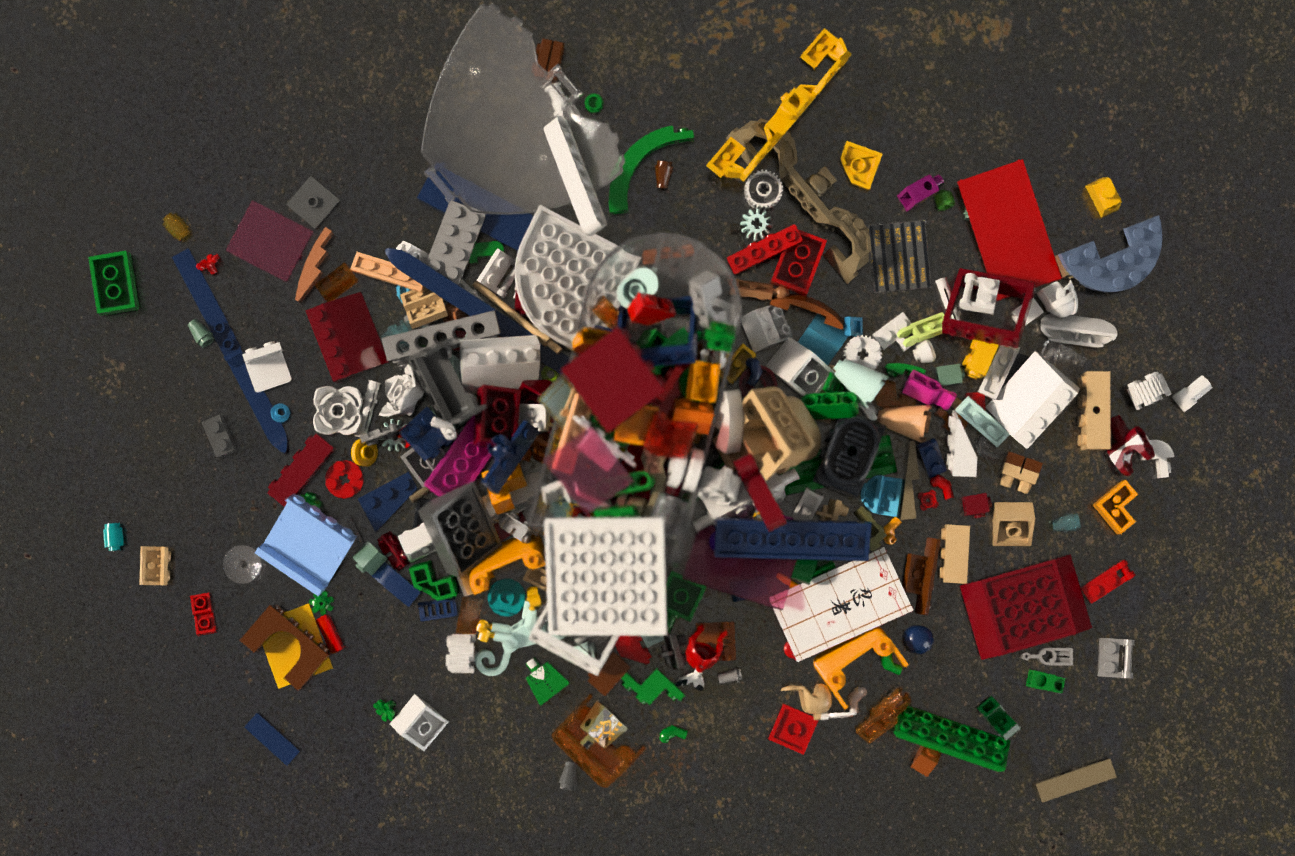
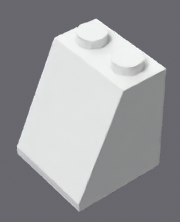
[766,337,835,396]

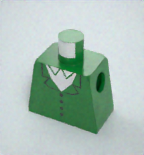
[526,657,570,706]

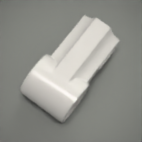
[1172,375,1212,412]

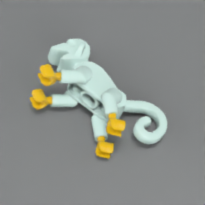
[475,586,567,676]

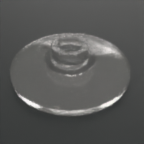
[223,545,262,584]

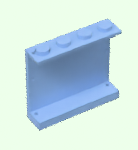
[255,493,357,596]

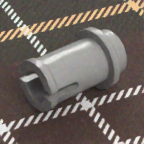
[718,667,743,685]

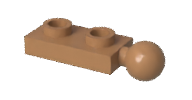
[734,279,790,300]

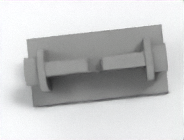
[498,512,538,543]

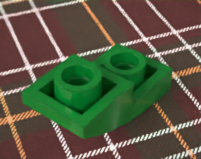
[883,363,926,378]

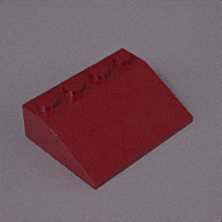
[305,292,389,383]

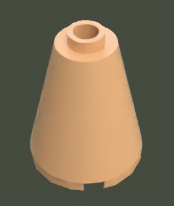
[877,405,932,443]

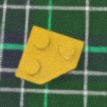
[840,141,882,190]

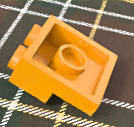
[613,405,661,447]

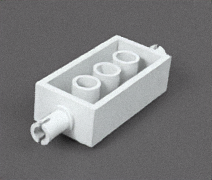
[692,468,800,533]

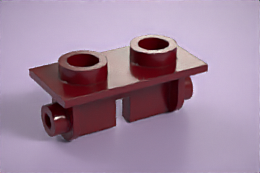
[377,531,412,571]

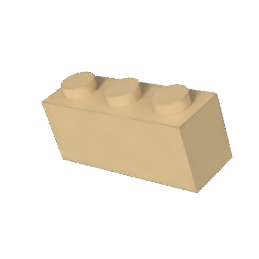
[939,524,970,584]

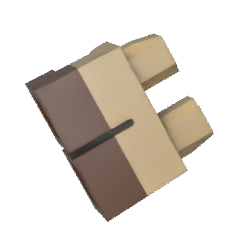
[1000,451,1043,494]

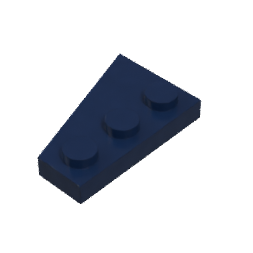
[358,472,418,533]

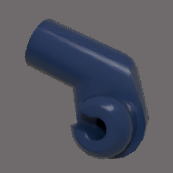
[746,358,762,387]

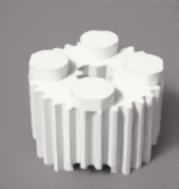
[744,169,783,211]
[842,335,882,370]
[1127,371,1172,411]
[698,467,741,506]
[446,634,476,673]

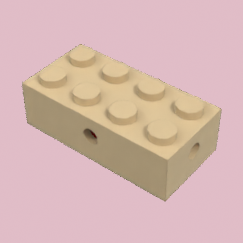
[1077,371,1110,451]

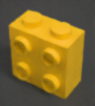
[962,340,999,380]

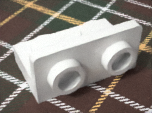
[518,404,556,431]

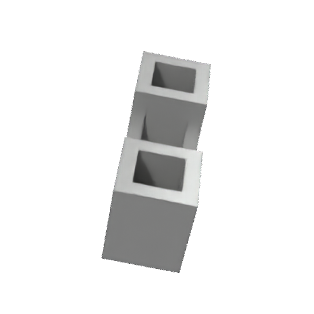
[689,270,728,334]

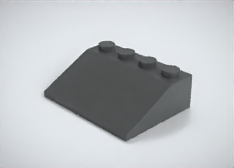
[418,482,502,578]

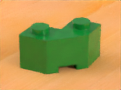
[409,560,460,601]

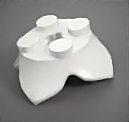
[379,364,424,417]
[313,386,362,435]

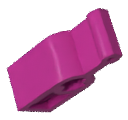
[902,370,957,411]

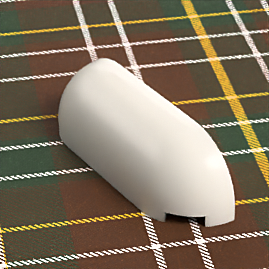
[1041,314,1117,347]

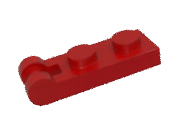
[1080,559,1136,604]

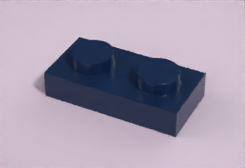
[917,438,947,478]

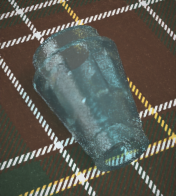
[1052,512,1081,532]

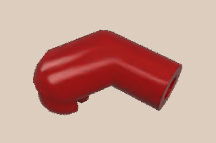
[930,475,954,499]

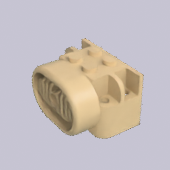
[742,387,821,480]

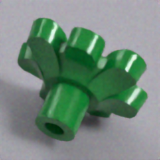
[309,590,334,616]
[373,699,396,722]

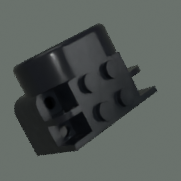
[812,415,886,499]

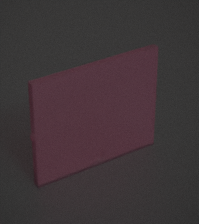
[226,200,313,282]
[544,426,634,514]

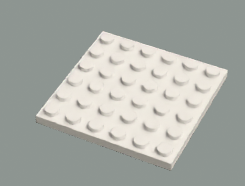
[545,517,667,635]

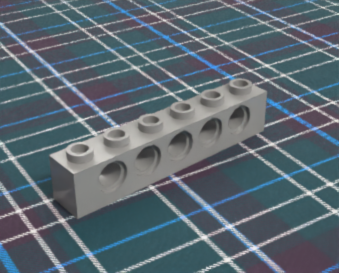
[382,310,501,363]

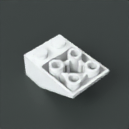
[946,410,977,477]

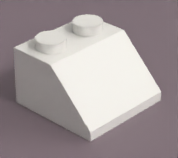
[390,694,449,751]

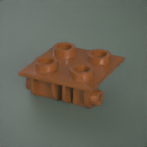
[696,622,736,661]

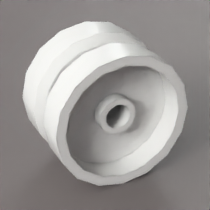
[666,444,704,492]

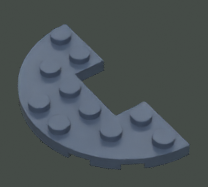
[1058,215,1162,292]

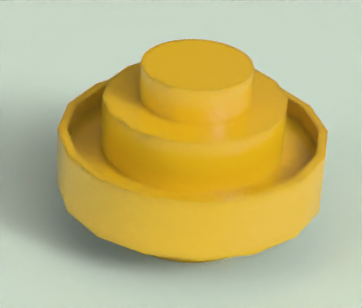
[351,439,378,466]

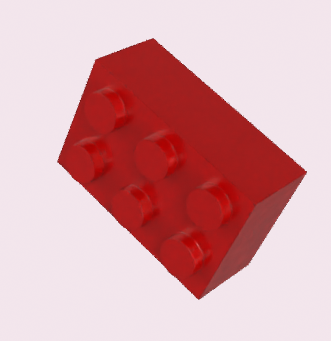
[770,230,827,296]

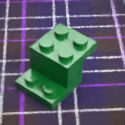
[621,668,685,705]

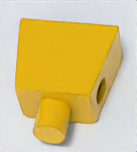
[1085,177,1122,218]

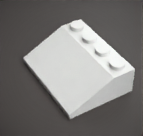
[460,335,540,394]
[986,351,1080,449]

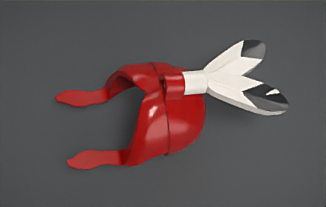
[675,623,727,691]

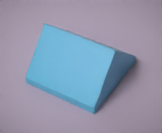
[798,314,848,365]

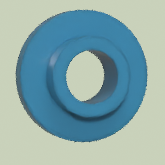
[271,403,290,423]

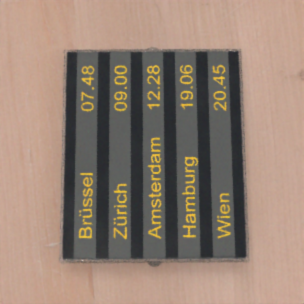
[868,220,932,293]

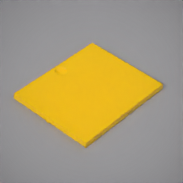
[263,603,333,689]

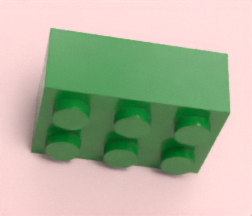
[88,251,140,316]

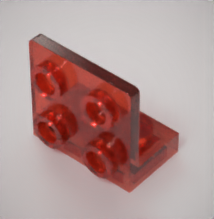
[642,411,698,459]

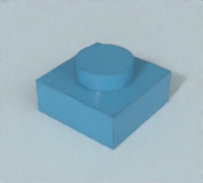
[844,316,863,337]

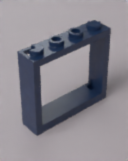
[618,296,698,366]

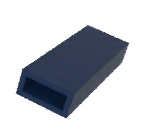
[417,165,534,252]

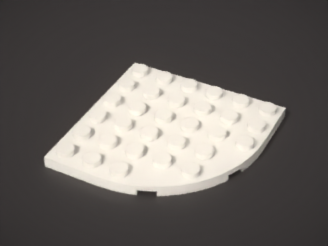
[515,205,641,355]

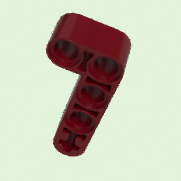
[733,453,787,532]

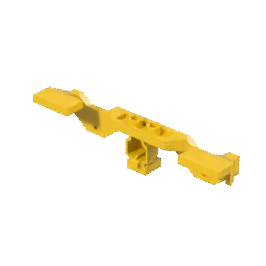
[706,28,852,182]

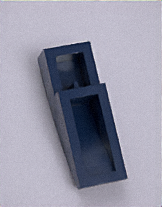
[370,562,422,607]

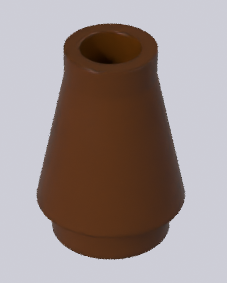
[655,160,674,188]

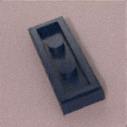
[244,713,300,766]

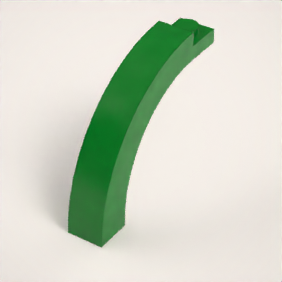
[609,125,694,215]

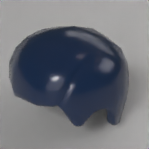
[902,625,934,654]

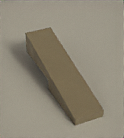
[899,441,919,520]
[1036,758,1117,803]

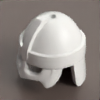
[1036,280,1078,318]

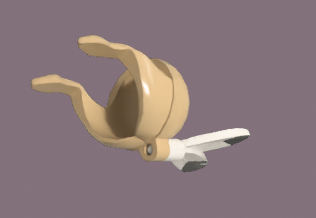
[781,684,857,720]

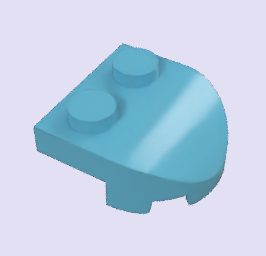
[861,475,905,518]

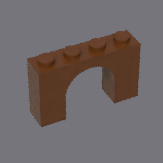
[240,605,331,691]

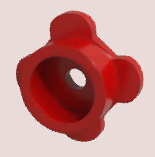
[918,490,939,511]

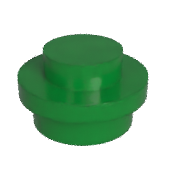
[585,94,604,113]

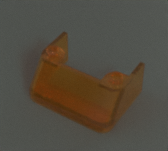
[552,694,646,788]

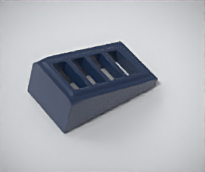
[418,597,459,622]

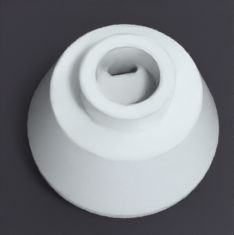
[912,339,936,363]

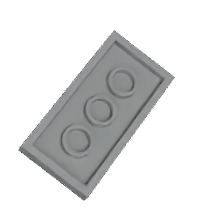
[426,200,487,285]

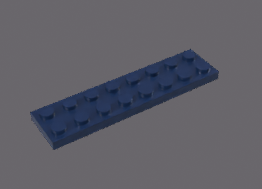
[714,518,871,561]

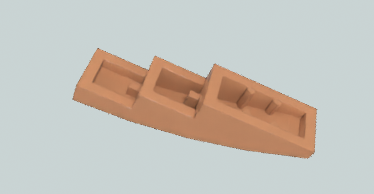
[295,227,334,304]

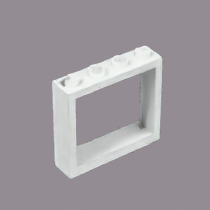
[529,603,620,676]

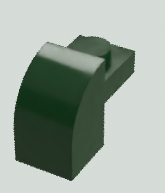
[977,696,1020,740]

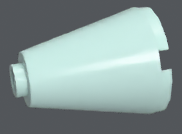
[833,359,889,408]

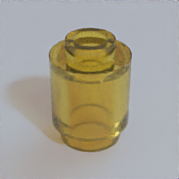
[162,212,190,241]

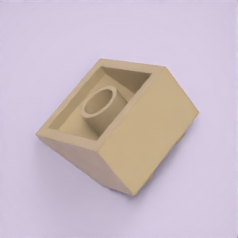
[992,502,1035,546]

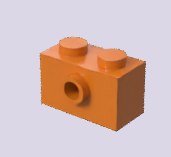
[669,398,714,435]

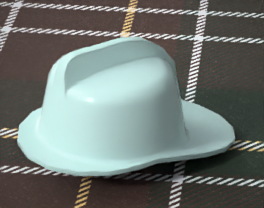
[617,268,659,308]

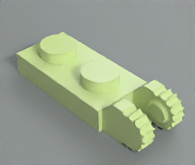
[897,312,944,347]

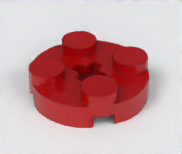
[325,460,364,499]

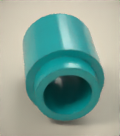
[103,523,124,551]

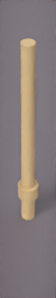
[472,280,562,354]

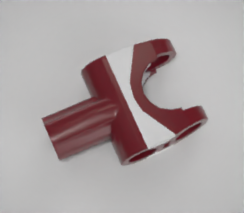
[1107,415,1155,476]

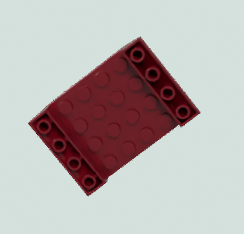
[960,554,1092,660]

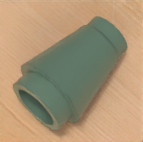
[188,319,214,348]

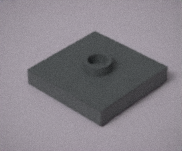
[286,176,340,230]

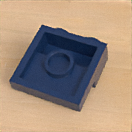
[398,407,454,461]

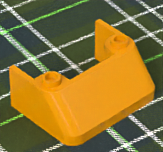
[813,626,908,709]

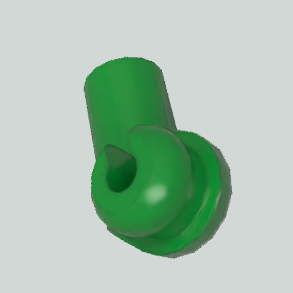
[880,653,903,675]

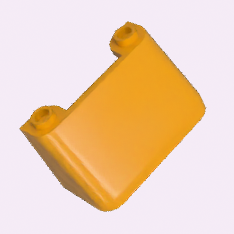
[469,531,546,595]

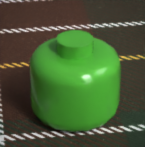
[934,190,955,211]

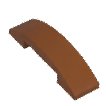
[770,294,844,330]

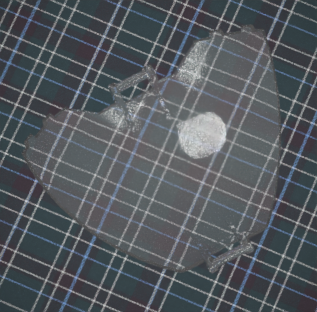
[421,4,625,215]

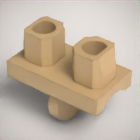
[816,499,849,521]

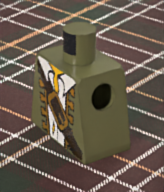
[580,701,628,750]

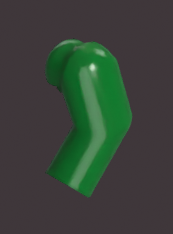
[659,725,688,743]

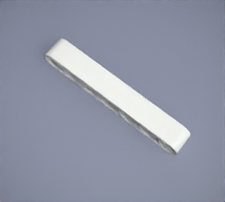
[544,116,607,236]

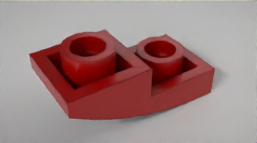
[190,593,217,636]

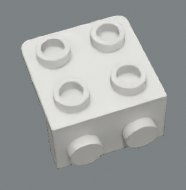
[242,341,291,393]

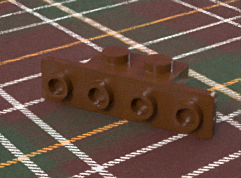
[902,538,940,615]

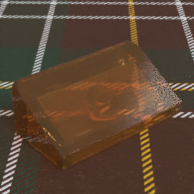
[315,262,358,302]
[455,596,482,635]

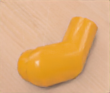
[883,517,902,545]

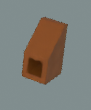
[911,746,942,777]

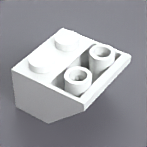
[740,305,793,353]

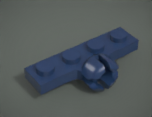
[481,420,539,495]

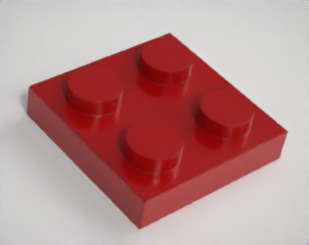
[768,704,818,755]

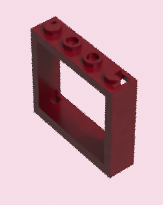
[942,268,1035,349]

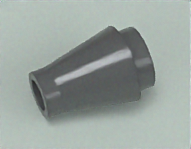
[559,762,578,791]

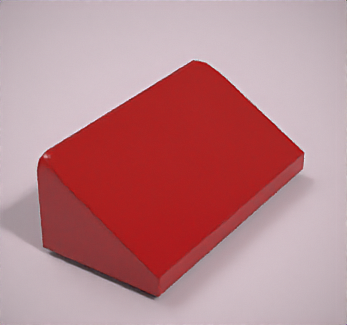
[316,614,345,654]

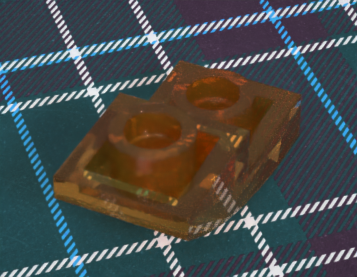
[591,296,619,329]

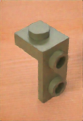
[854,506,887,552]

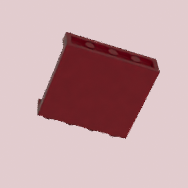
[561,326,667,433]

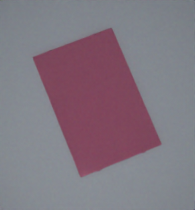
[683,524,797,611]

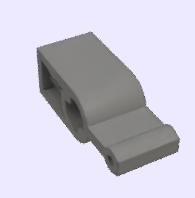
[1020,647,1073,666]

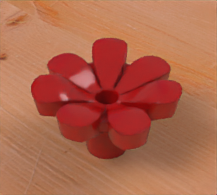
[196,254,219,275]

